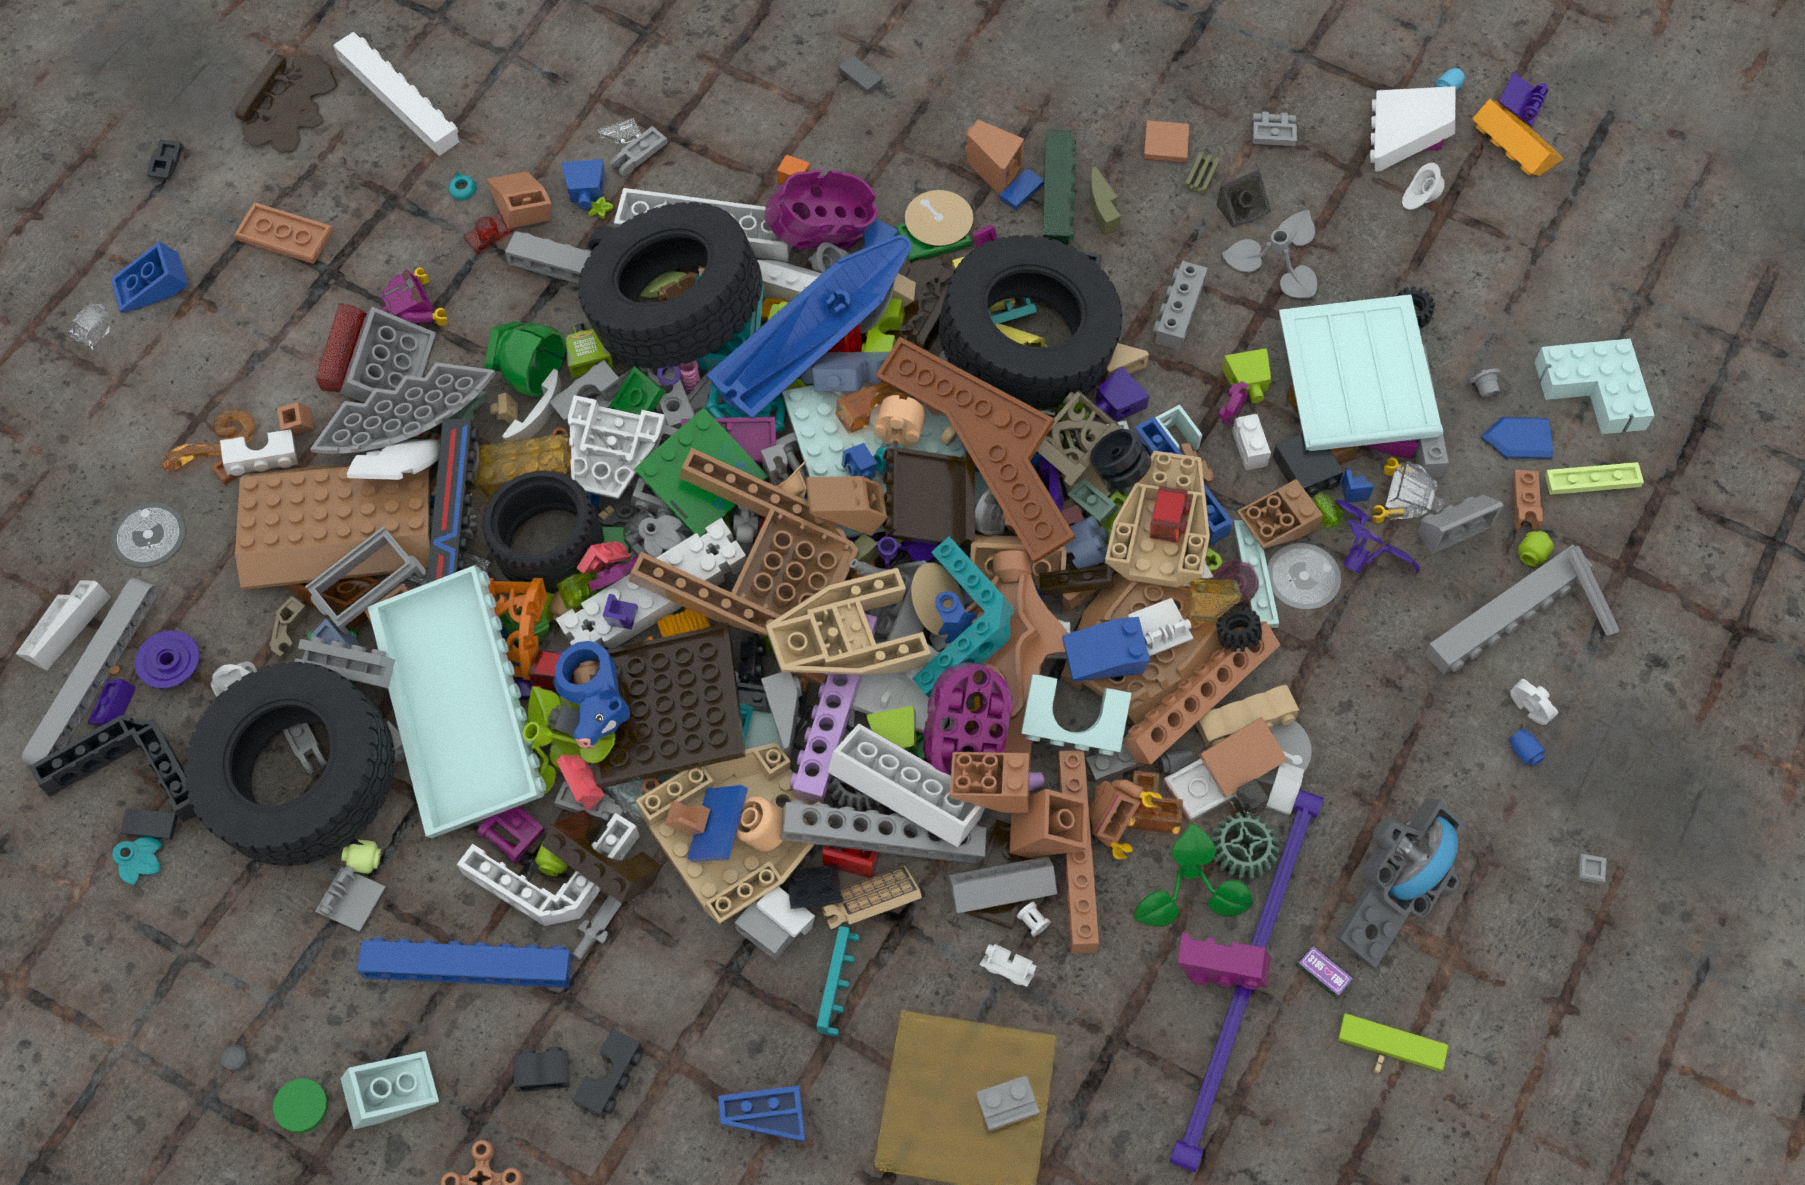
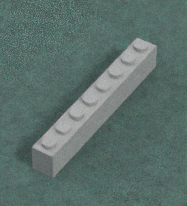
[1425,545,1593,675]

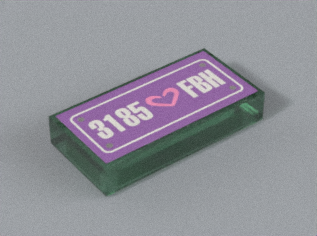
[1296,945,1354,999]

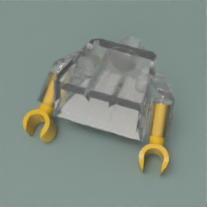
[1372,458,1444,523]

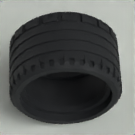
[482,470,604,593]

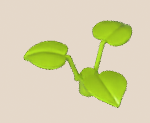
[523,686,615,795]

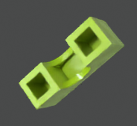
[862,298,905,352]

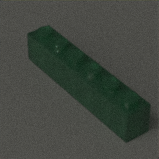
[1042,130,1076,245]

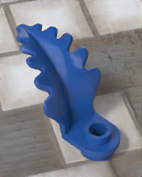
[935,591,977,644]

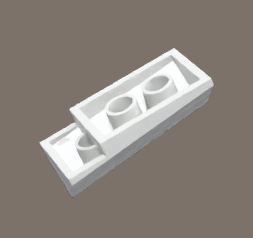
[16,580,111,671]

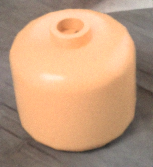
[735,796,783,852]

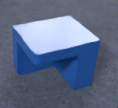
[1341,469,1373,503]

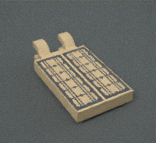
[821,865,922,929]

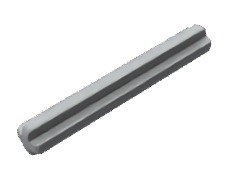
[1567,546,1619,636]

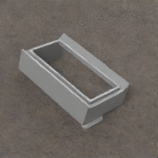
[305,526,426,635]

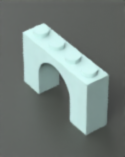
[1021,674,1131,756]

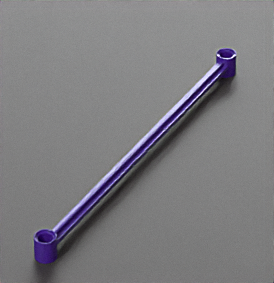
[1169,789,1323,1173]

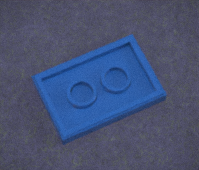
[687,785,748,862]

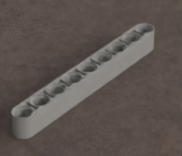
[22,578,158,765]

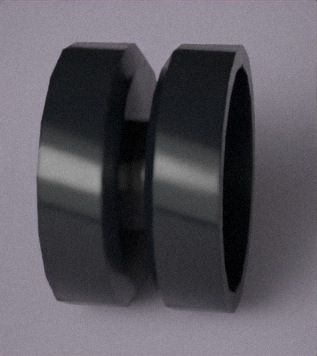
[1090,429,1152,489]

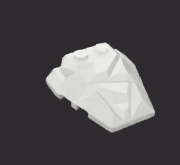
[568,395,665,499]

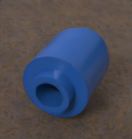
[1509,728,1546,766]

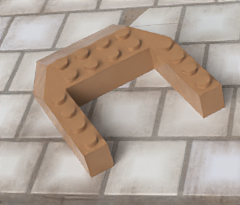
[629,448,859,636]

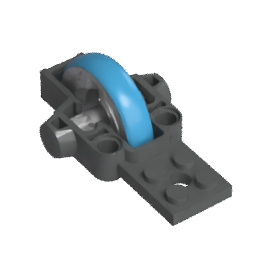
[1335,798,1466,968]

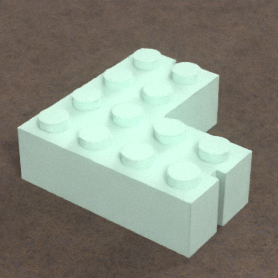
[1535,339,1655,434]

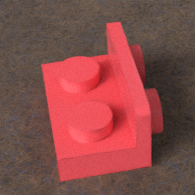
[577,541,632,574]

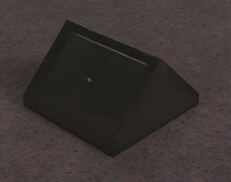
[1216,170,1271,227]

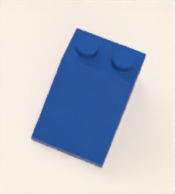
[111,242,188,313]
[1062,617,1150,681]

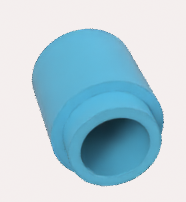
[1434,68,1465,92]

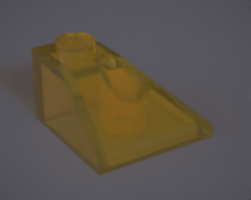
[1187,578,1241,624]

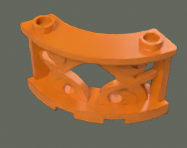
[488,578,548,680]

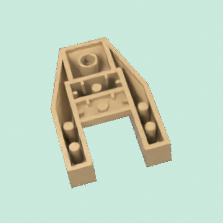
[765,568,931,675]

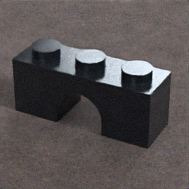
[572,1028,644,1120]

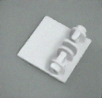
[1128,598,1193,656]

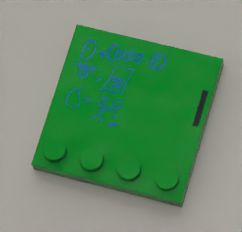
[634,408,768,537]

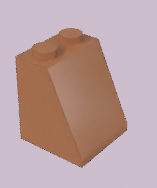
[965,120,1024,195]
[1010,789,1088,858]

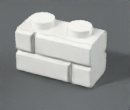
[1232,414,1271,470]

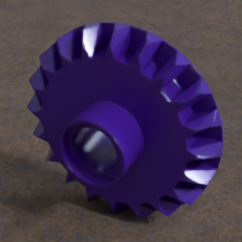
[135,630,200,690]

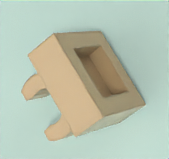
[490,393,518,425]

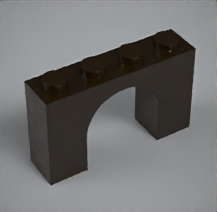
[542,810,662,903]

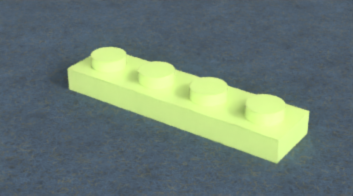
[1545,462,1644,495]

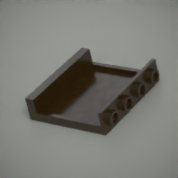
[883,440,975,549]

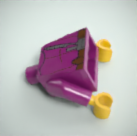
[380,268,448,326]

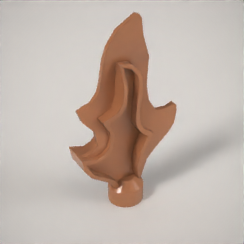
[965,550,1069,765]

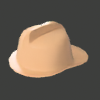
[777,460,807,499]

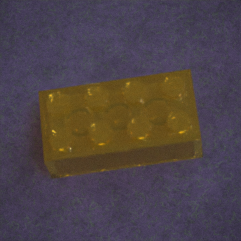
[477,433,572,499]

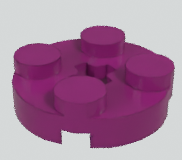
[1218,381,1250,427]

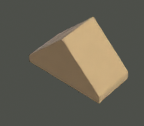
[1105,343,1149,381]

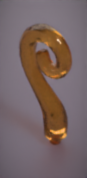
[160,409,255,471]

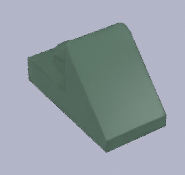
[1068,478,1118,525]

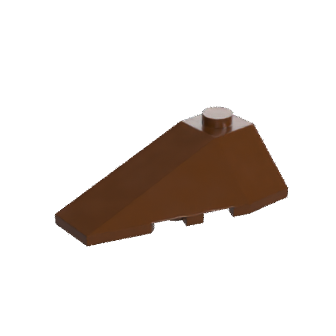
[283,576,381,629]

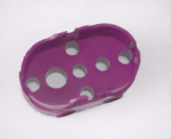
[764,170,878,250]
[923,662,1013,776]

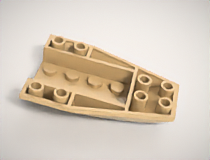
[1105,451,1210,588]

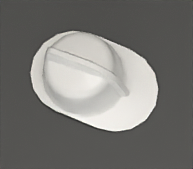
[1402,163,1444,210]

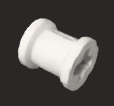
[1017,902,1051,937]

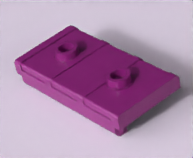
[681,417,776,464]

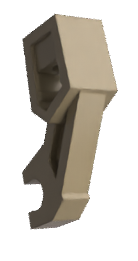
[269,596,309,660]

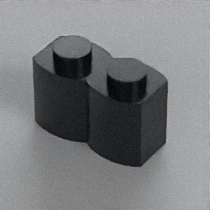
[513,1047,570,1092]

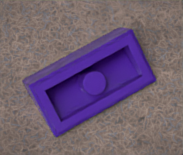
[88,679,136,727]

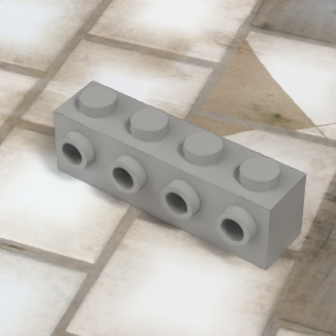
[1153,261,1208,351]

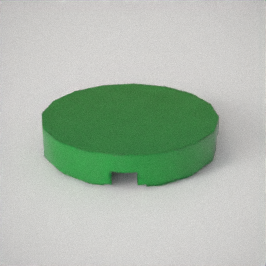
[273,1079,329,1133]

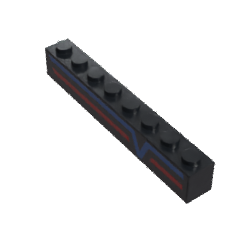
[426,419,479,584]

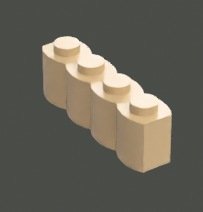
[1195,685,1299,749]

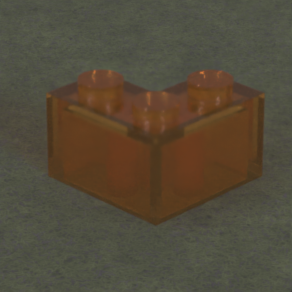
[1128,771,1183,834]

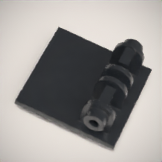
[787,865,842,909]

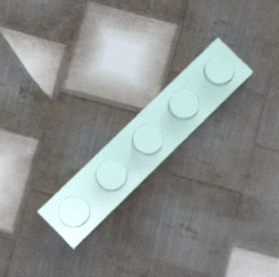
[1233,520,1279,628]

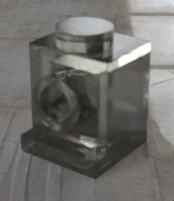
[1230,779,1269,818]

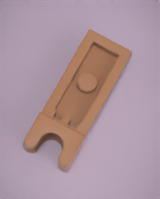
[1513,469,1543,531]

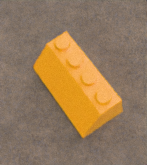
[1472,99,1563,176]

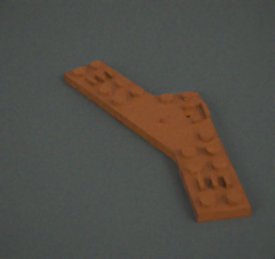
[875,337,1076,563]

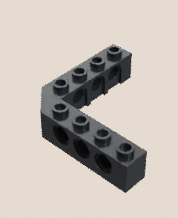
[29,715,196,823]

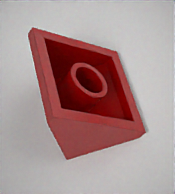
[822,845,880,878]

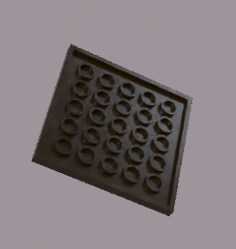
[586,623,746,788]

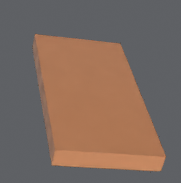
[234,202,334,264]

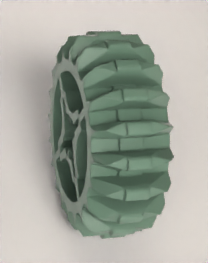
[1211,812,1279,880]

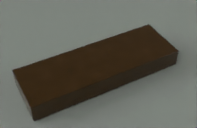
[1039,565,1113,596]

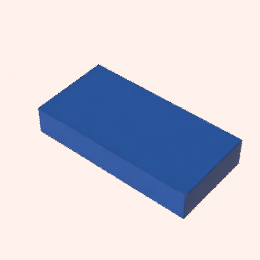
[1000,169,1044,210]

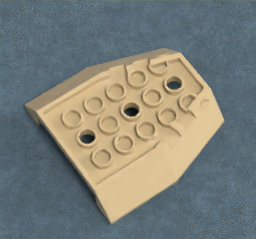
[635,742,833,924]

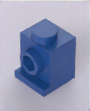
[841,443,877,480]

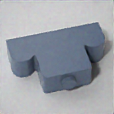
[800,352,890,392]

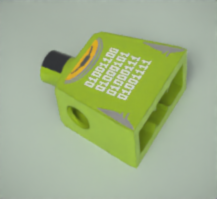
[566,323,613,378]

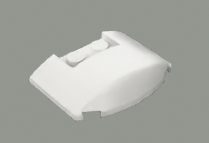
[347,439,441,480]

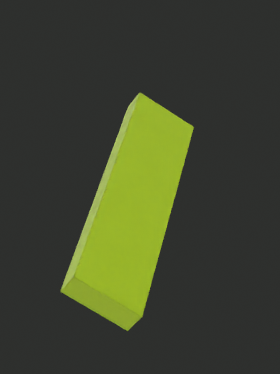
[1338,1013,1448,1072]

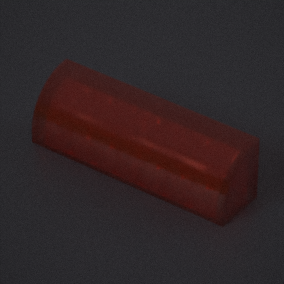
[316,303,367,393]

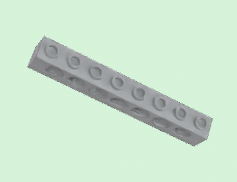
[780,800,986,865]

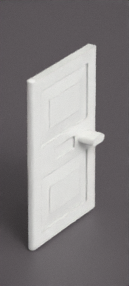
[834,671,949,734]

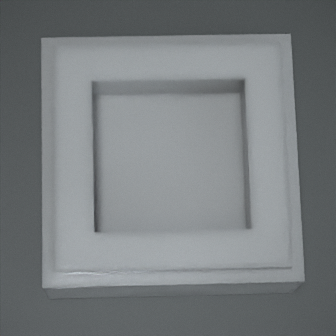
[1577,853,1607,885]

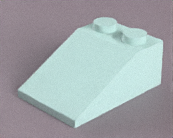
[341,1051,439,1129]

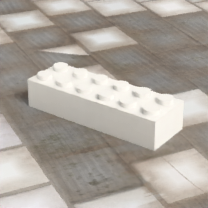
[827,724,985,847]

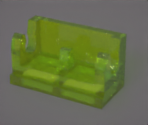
[556,571,608,609]

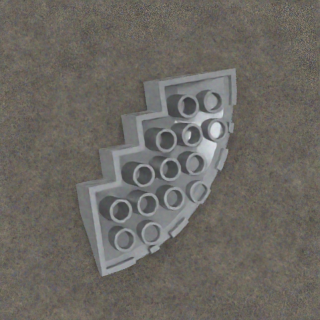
[310,362,496,454]

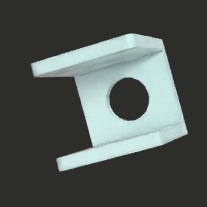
[1155,405,1202,451]

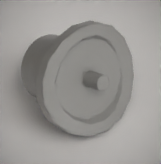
[1469,368,1501,398]

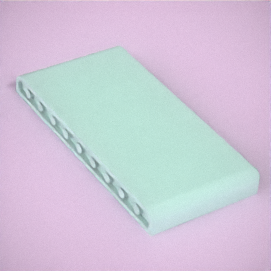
[368,565,546,838]

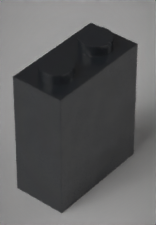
[1272,434,1344,498]

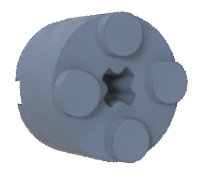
[1065,516,1110,569]

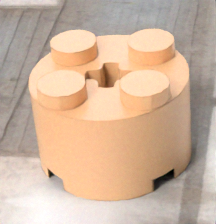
[873,395,925,448]

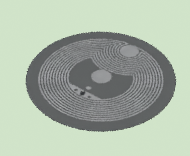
[111,502,185,567]

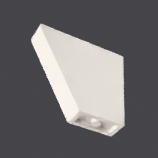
[1370,86,1456,172]

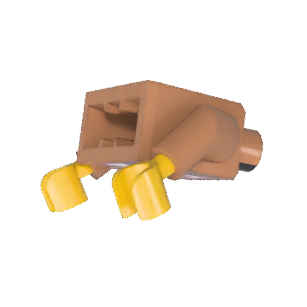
[1088,780,1162,859]

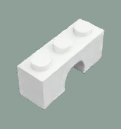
[220,429,298,476]

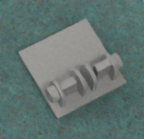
[315,866,386,932]

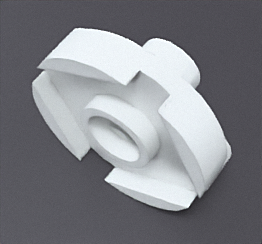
[1510,679,1558,725]

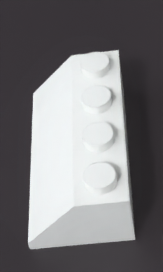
[758,260,822,303]

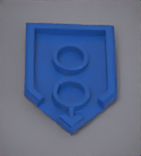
[1480,417,1553,459]

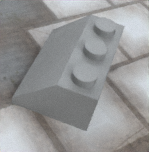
[1417,495,1504,554]

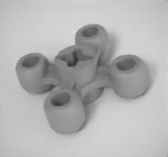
[733,505,758,558]

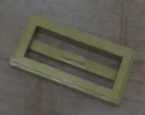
[1184,152,1220,195]

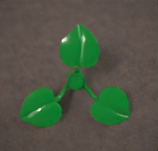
[1133,823,1254,927]

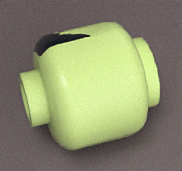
[342,839,381,874]

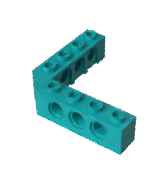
[912,537,1014,699]

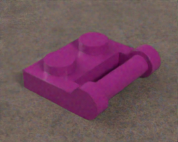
[588,555,639,591]
[477,807,545,864]

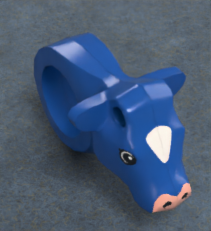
[553,641,630,750]

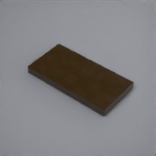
[963,820,1037,930]

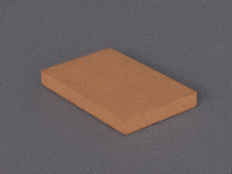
[1199,717,1287,798]

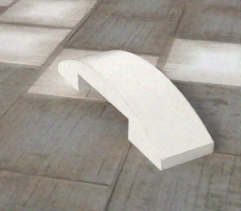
[502,369,561,450]

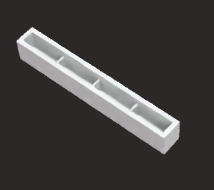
[333,32,459,156]

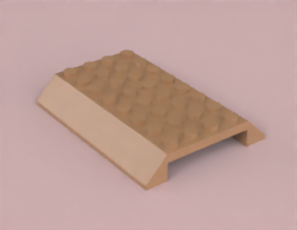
[235,462,434,590]

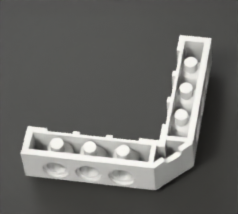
[457,813,639,926]

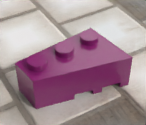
[1178,933,1271,989]

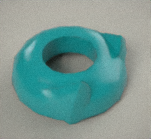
[449,172,477,200]

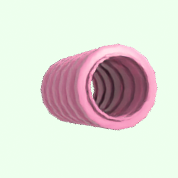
[678,360,701,393]

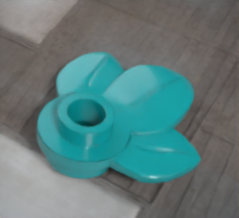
[112,837,162,885]

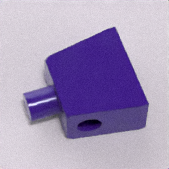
[1095,366,1149,421]

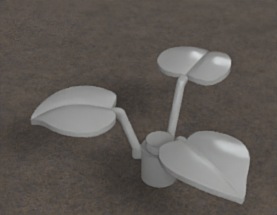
[1222,210,1317,299]

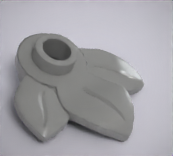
[638,515,682,558]

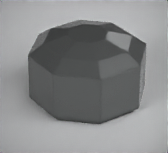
[221,1044,249,1072]

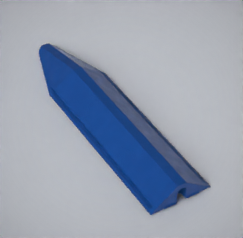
[706,235,912,418]

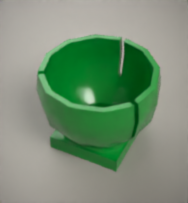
[484,321,565,397]

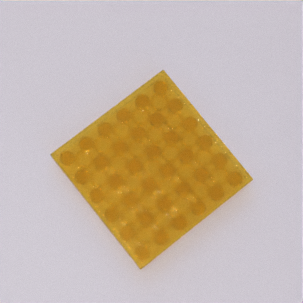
[874,1010,1057,1185]

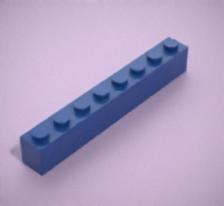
[357,938,573,988]

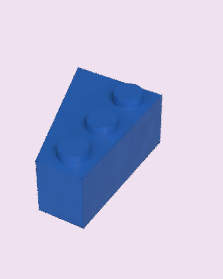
[718,1086,806,1142]

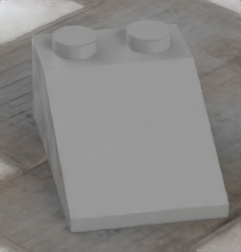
[761,672,803,758]

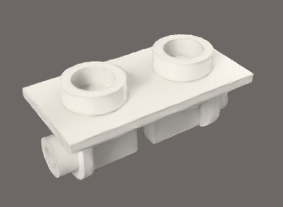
[980,944,1037,987]

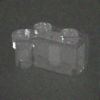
[68,301,110,350]

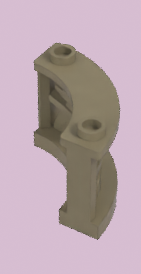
[1037,390,1121,486]

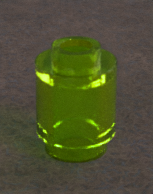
[1312,492,1344,528]

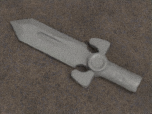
[572,895,622,960]

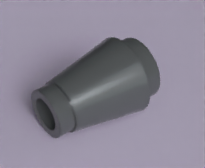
[1155,749,1194,775]

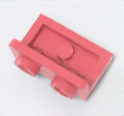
[556,755,605,810]

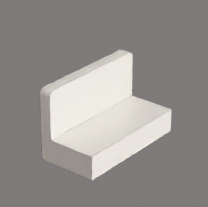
[756,886,815,937]

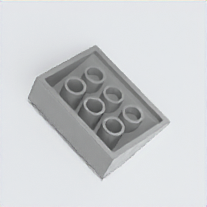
[340,307,436,402]

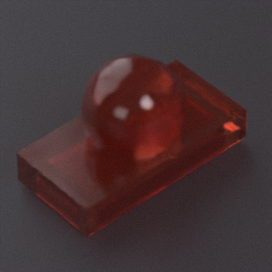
[463,213,513,254]

